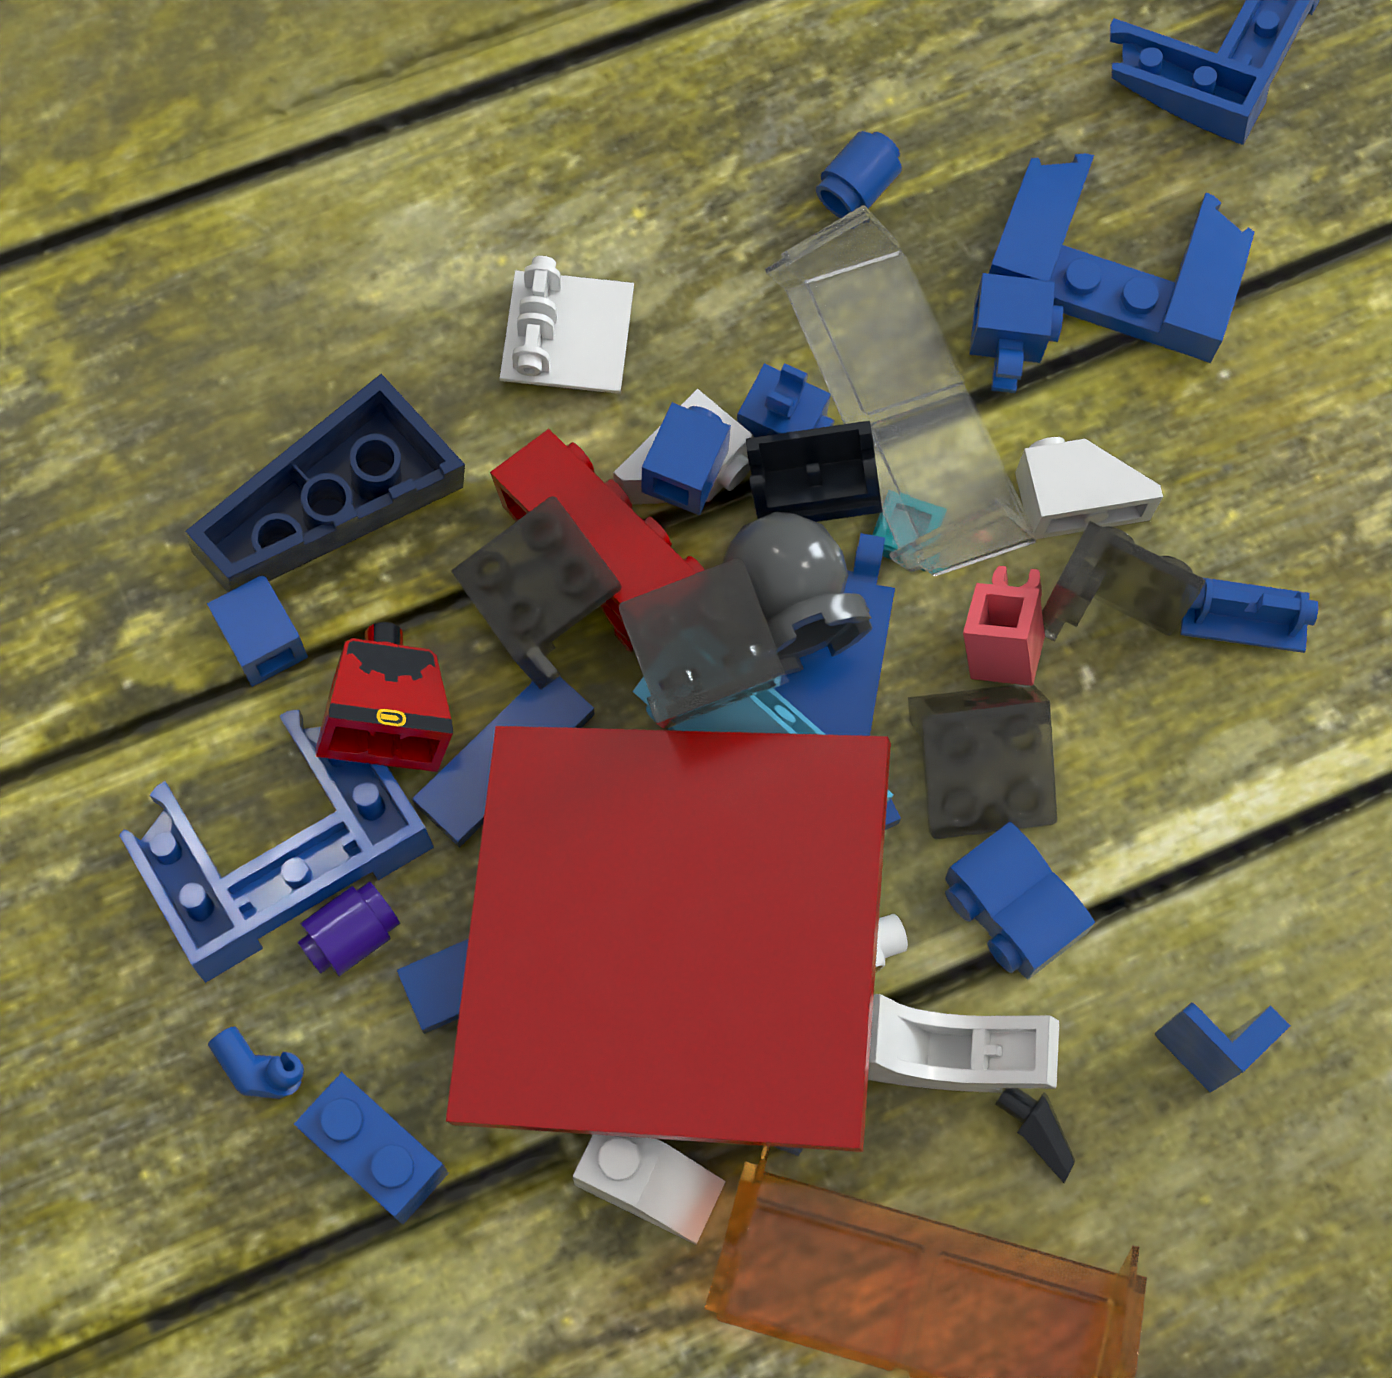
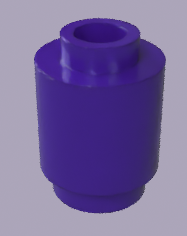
[297,881,400,977]

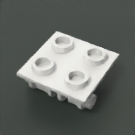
[500,256,634,394]

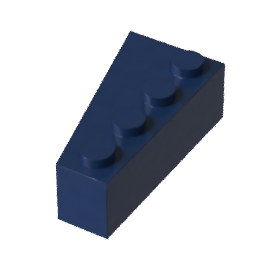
[185,374,465,592]

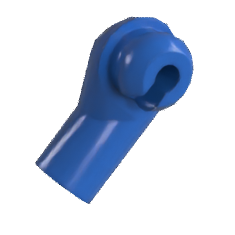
[208,1026,304,1099]

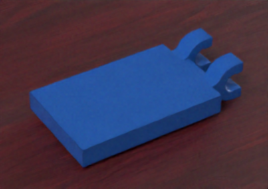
[752,533,895,736]

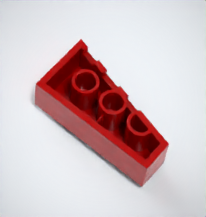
[490,428,721,666]

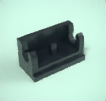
[746,420,883,522]

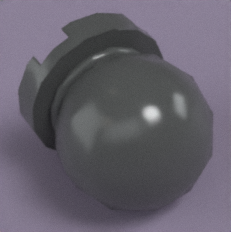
[720,512,872,677]

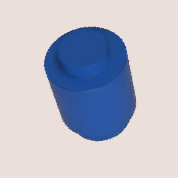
[816,131,902,221]

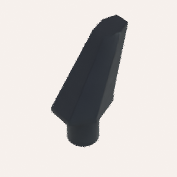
[995,1088,1075,1183]

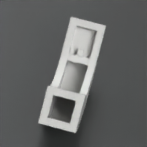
[868,994,1059,1093]

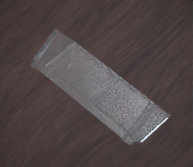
[765,205,1036,576]

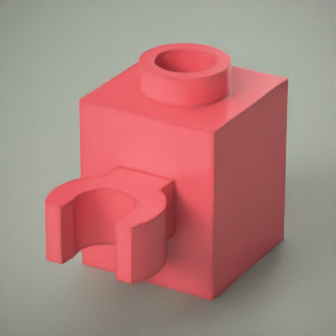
[963,566,1045,686]

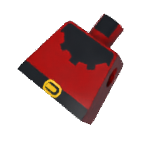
[316,622,453,772]

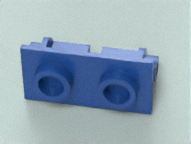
[1180,575,1318,653]

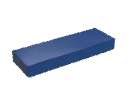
[412,666,595,848]

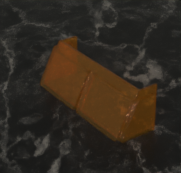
[704,1146,1147,1378]

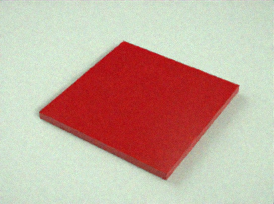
[446,726,891,1152]

